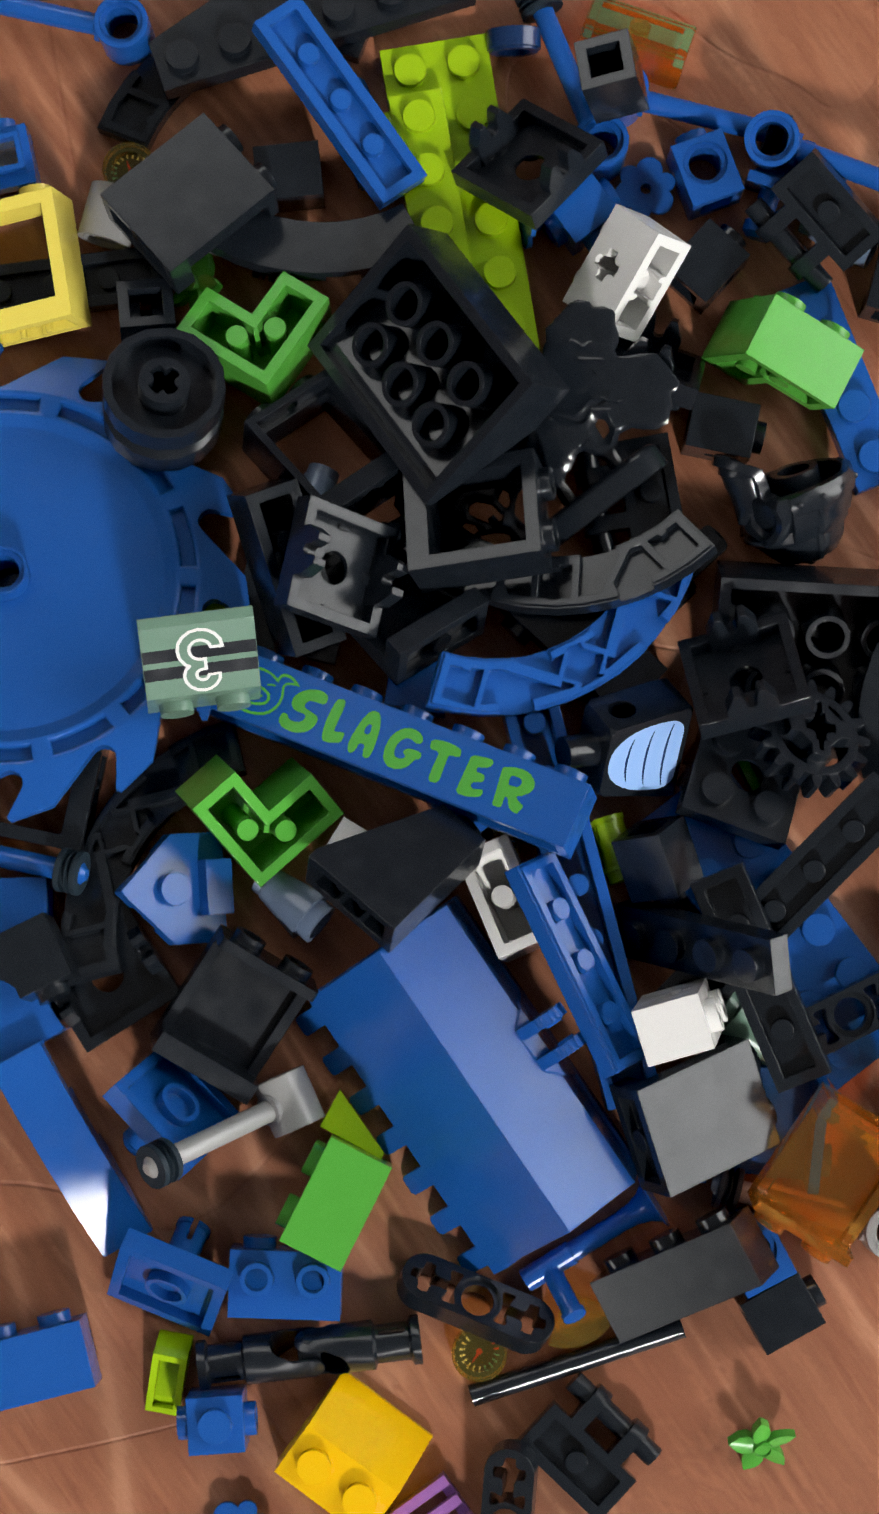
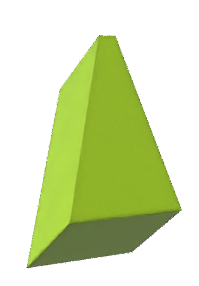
[320,1089,385,1159]
[145,1329,194,1416]

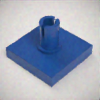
[102,1052,240,1181]
[107,1216,234,1337]

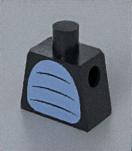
[555,678,694,797]

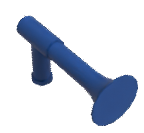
[519,1178,670,1324]

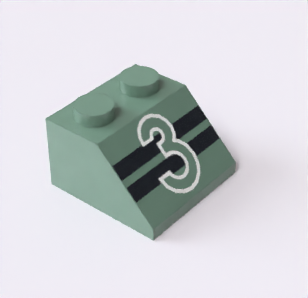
[136,605,261,719]

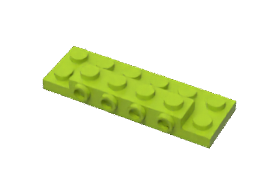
[379,33,540,351]

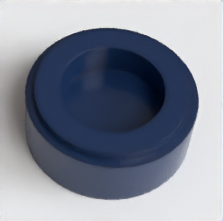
[486,25,541,57]

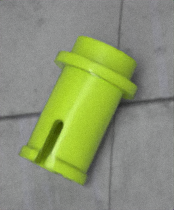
[591,812,627,885]

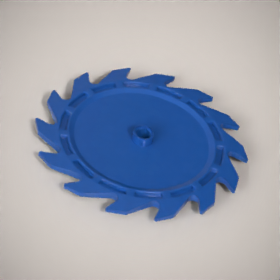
[0,343,250,823]

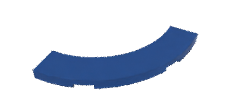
[424,572,694,717]

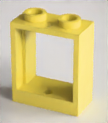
[0,183,92,347]

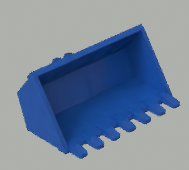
[296,894,637,1274]

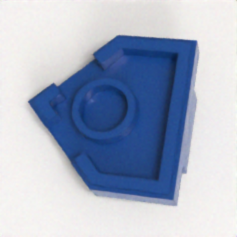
[114,832,234,945]

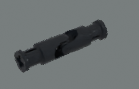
[195,1314,423,1390]

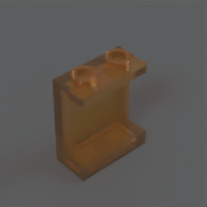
[747,1082,879,1267]

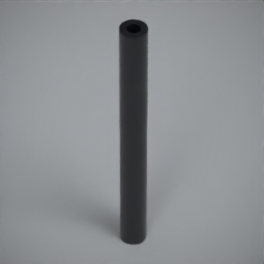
[468,1320,686,1407]

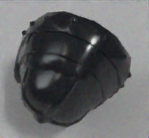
[712,454,858,565]

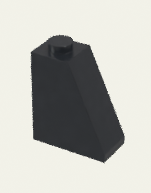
[306,805,486,953]

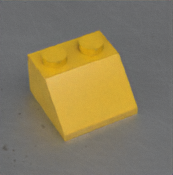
[274,1373,433,1514]

